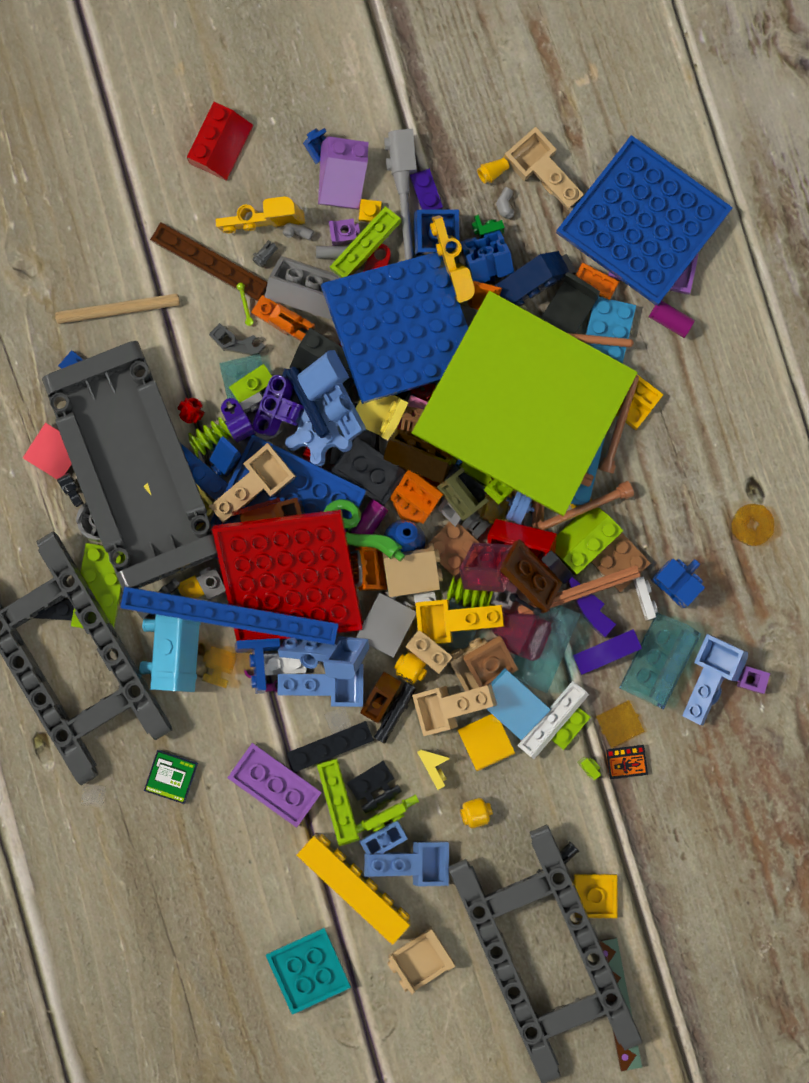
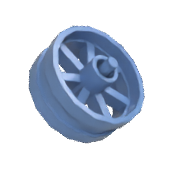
[506,491,535,524]

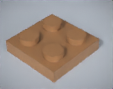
[424,521,484,577]
[591,533,651,593]
[463,636,518,687]

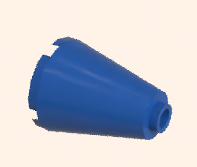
[384,520,425,552]

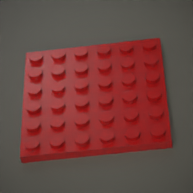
[212,510,363,641]

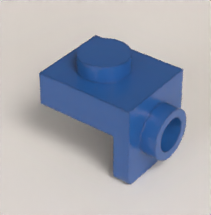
[303,128,327,164]

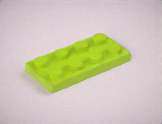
[71,543,126,629]

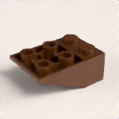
[239,497,305,522]

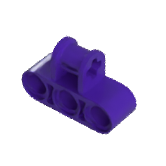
[253,375,304,437]
[221,398,256,443]

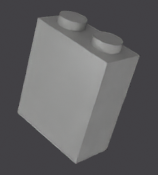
[356,591,416,658]

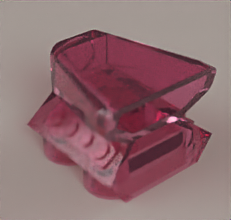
[492,610,552,661]

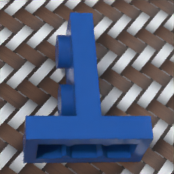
[235,638,280,694]

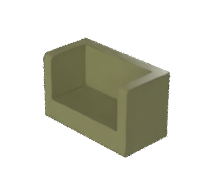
[437,467,488,521]

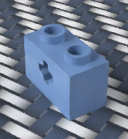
[360,820,408,854]

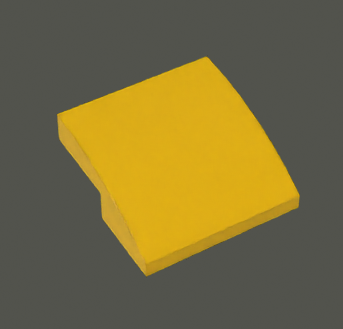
[616,375,664,430]
[457,714,515,771]

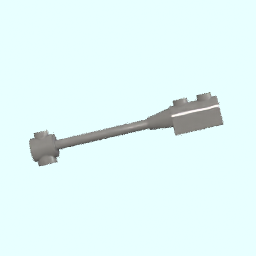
[384,129,416,260]

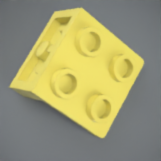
[356,395,408,440]

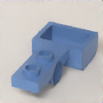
[298,350,366,441]
[682,634,748,725]
[278,636,369,679]
[277,664,364,707]
[364,841,449,886]

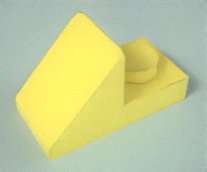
[417,750,450,790]

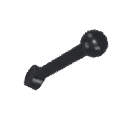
[510,593,541,616]

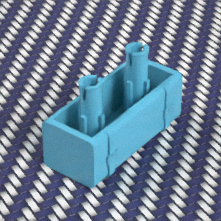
[139,614,201,692]

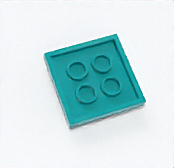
[265,927,351,1015]

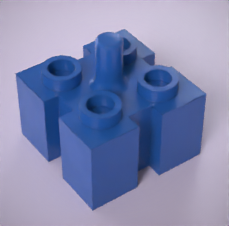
[460,230,514,283]
[651,559,705,608]

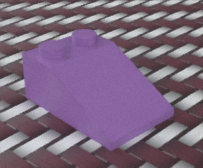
[318,136,369,210]

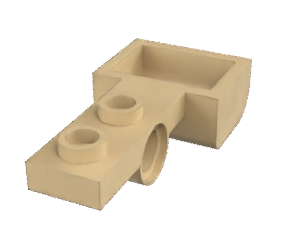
[504,127,584,210]
[209,443,296,523]
[412,684,497,736]

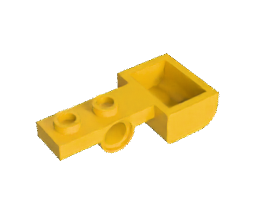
[216,196,305,234]
[430,215,475,303]
[415,599,504,644]

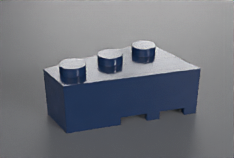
[495,251,571,307]

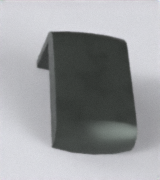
[540,272,600,334]

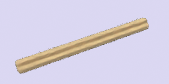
[55,294,180,324]

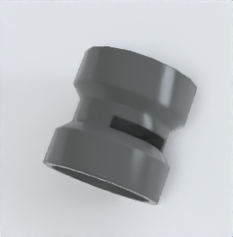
[462,511,491,539]

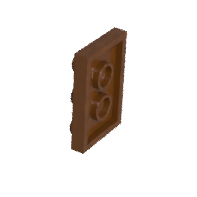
[499,539,562,613]

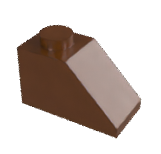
[360,672,402,723]

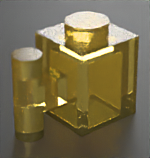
[202,646,238,688]

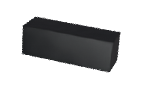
[541,550,574,584]

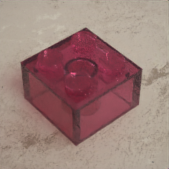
[459,543,512,592]

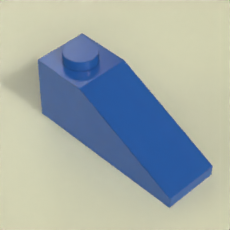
[209,436,242,477]

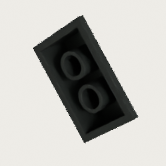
[289,328,355,393]

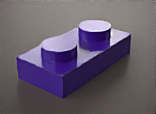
[410,168,443,210]

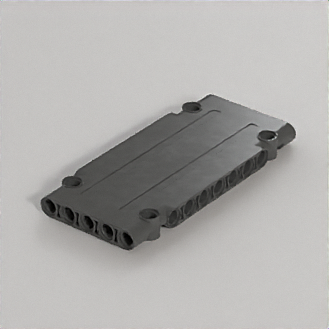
[42,341,218,591]

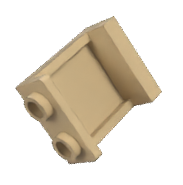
[383,543,443,597]
[405,631,452,675]
[449,637,487,691]
[387,927,455,994]

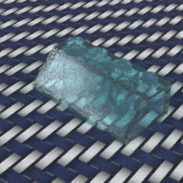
[512,605,581,693]
[619,613,701,710]

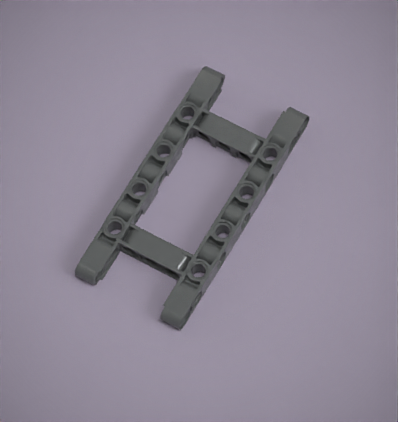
[0,531,172,785]
[448,824,643,1083]

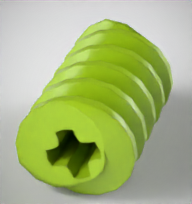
[188,417,233,458]
[447,575,494,608]

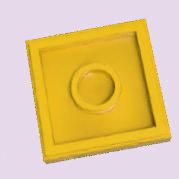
[574,874,618,918]

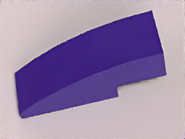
[568,577,616,638]
[573,629,642,675]

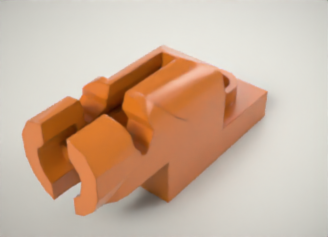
[251,295,315,341]

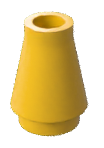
[477,157,509,184]

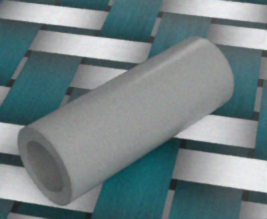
[316,246,348,259]

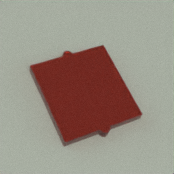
[232,497,280,516]

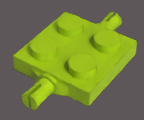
[356,794,419,833]

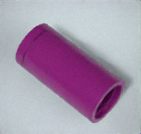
[648,301,695,338]
[349,499,389,534]

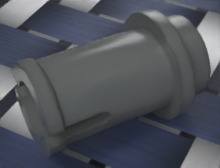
[252,240,278,267]

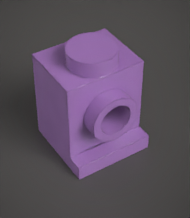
[329,218,360,246]
[736,666,770,694]

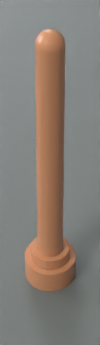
[568,333,634,347]
[598,375,639,474]
[539,481,634,530]

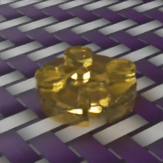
[731,504,775,546]

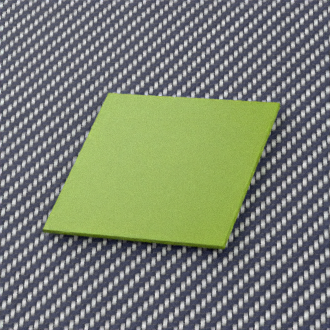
[412,291,638,516]

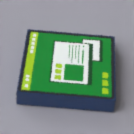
[144,750,198,804]

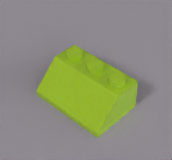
[555,507,623,576]

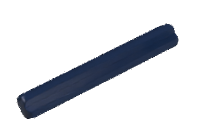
[286,367,330,438]

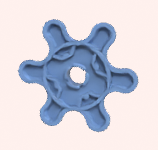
[285,397,353,467]

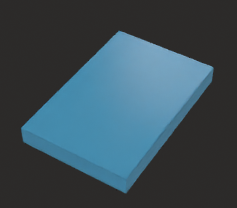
[486,668,551,740]

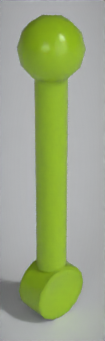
[237,283,254,326]

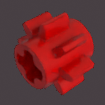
[177,397,205,423]

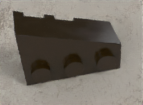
[383,429,458,483]

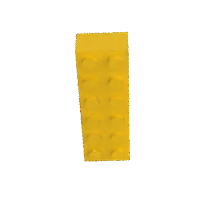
[296,833,410,945]

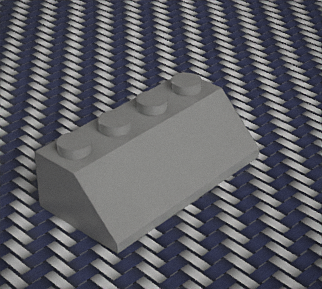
[265,256,340,321]

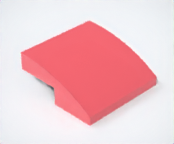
[22,423,71,479]

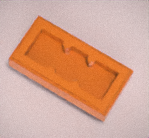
[575,262,619,300]

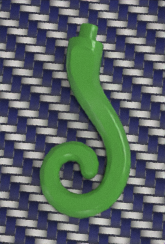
[324,499,406,562]

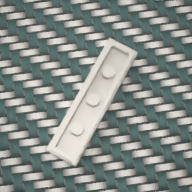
[517,681,589,759]

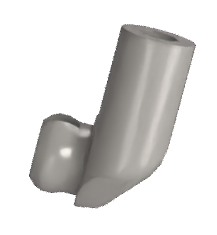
[496,187,514,219]
[283,223,314,241]

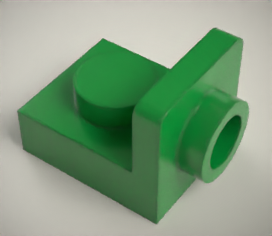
[471,214,505,239]

